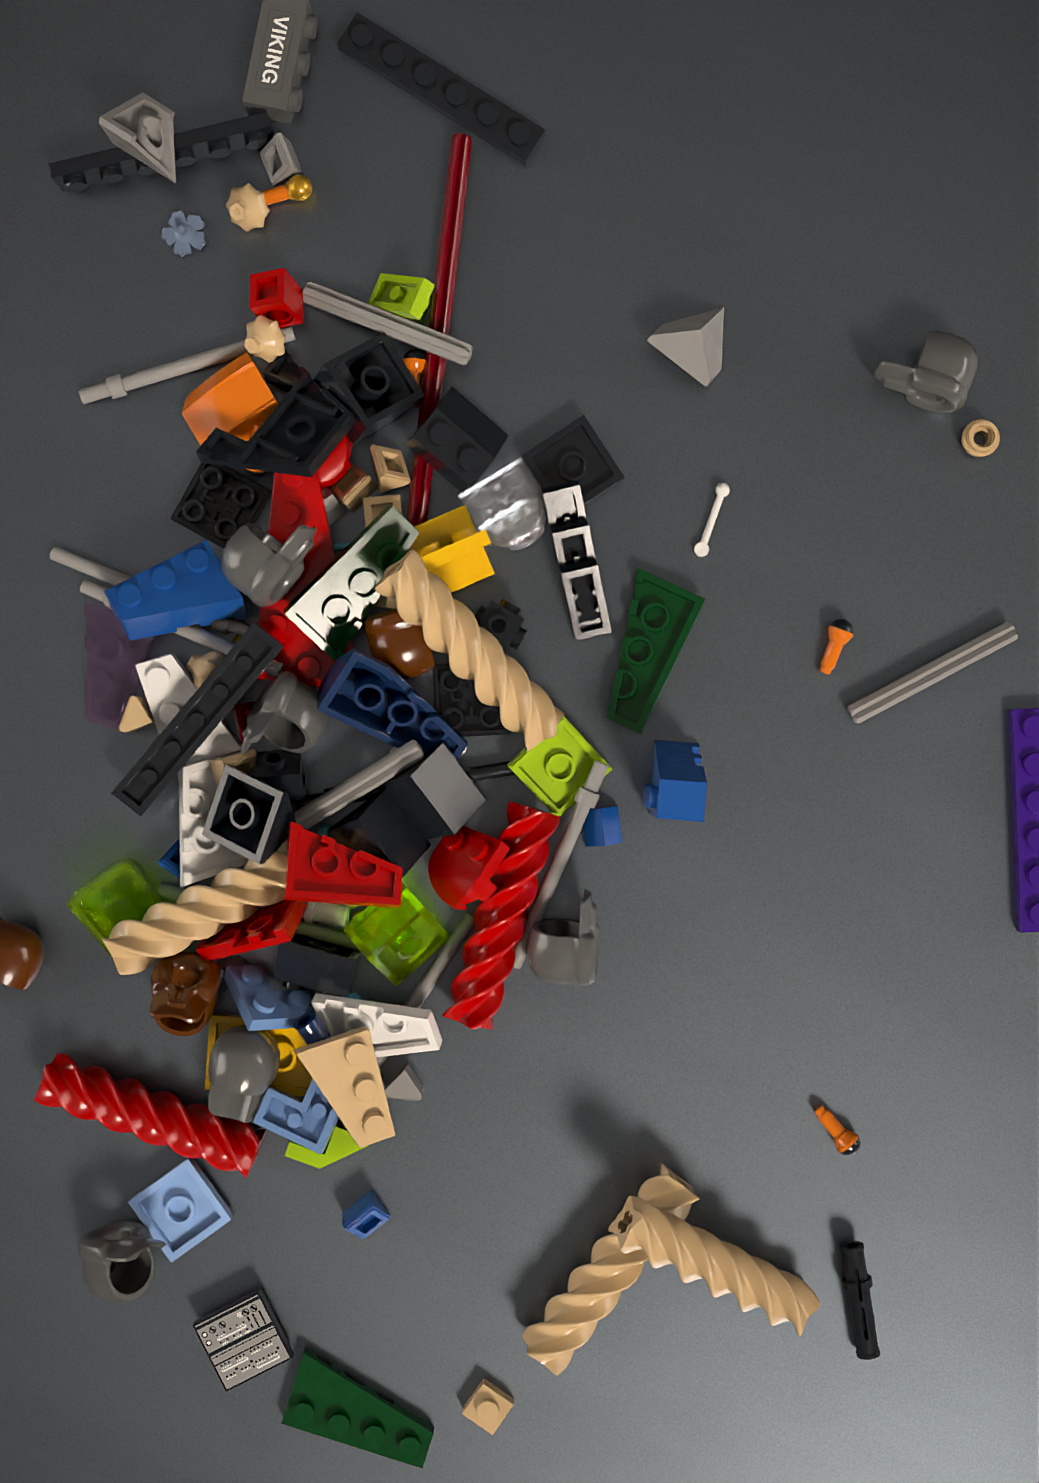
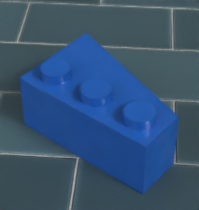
[104,540,248,641]
[643,740,707,822]

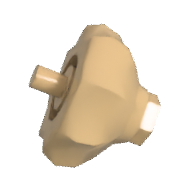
[225,183,270,232]
[245,315,286,362]
[186,651,226,689]

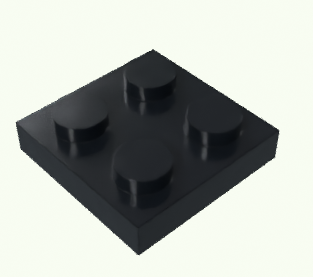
[521,415,625,505]

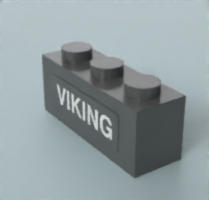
[242,0,318,124]

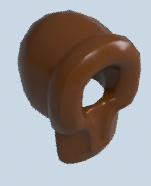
[363,608,435,679]
[0,917,45,990]
[150,952,221,1036]

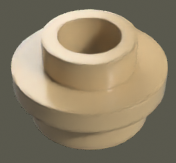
[961,419,1000,457]

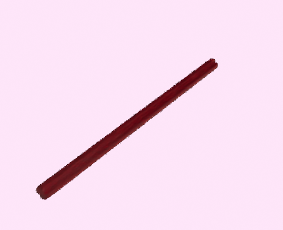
[406,133,472,527]

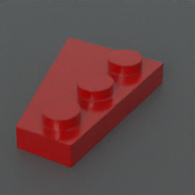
[284,821,403,908]
[196,900,308,961]

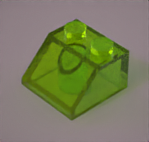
[342,883,450,987]

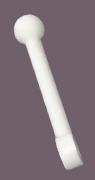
[694,482,730,557]

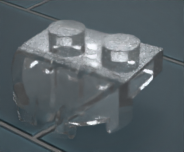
[458,458,547,550]

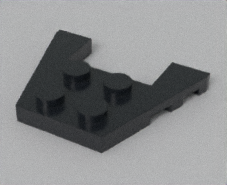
[196,351,355,477]

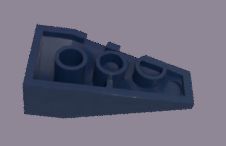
[317,648,468,759]

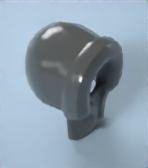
[874,331,978,413]
[221,523,317,607]
[241,670,329,755]
[527,889,600,986]
[208,1025,280,1123]
[78,1221,166,1303]

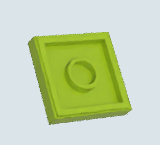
[507,716,612,818]

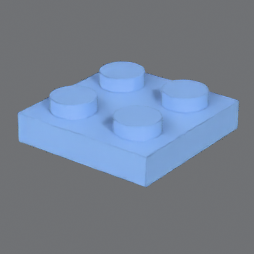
[128,1158,234,1263]

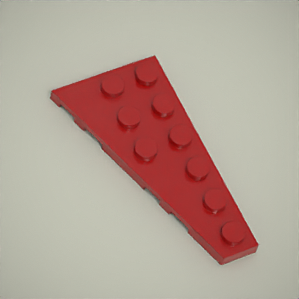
[257,469,356,687]

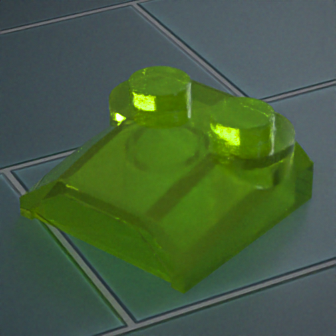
[66,856,165,959]

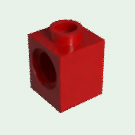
[249,268,303,328]

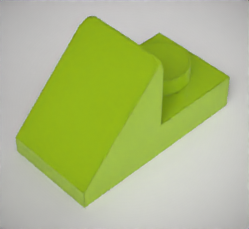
[368,273,435,325]

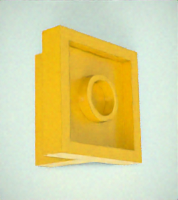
[406,505,495,593]

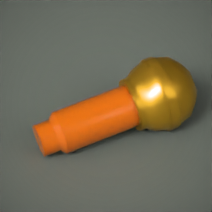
[262,174,312,206]

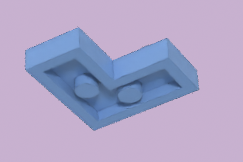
[223,965,316,1031]
[253,1079,339,1154]

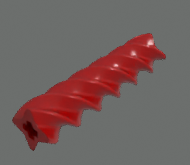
[442,801,560,1030]
[34,1052,267,1179]

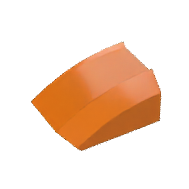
[182,352,279,446]

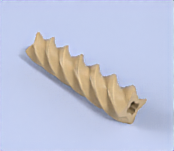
[374,549,565,751]
[102,839,288,975]
[522,1163,700,1376]
[608,1196,820,1336]

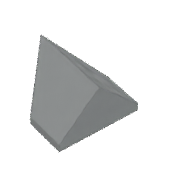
[99,93,176,183]
[647,307,724,387]

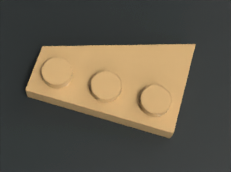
[293,1026,395,1148]

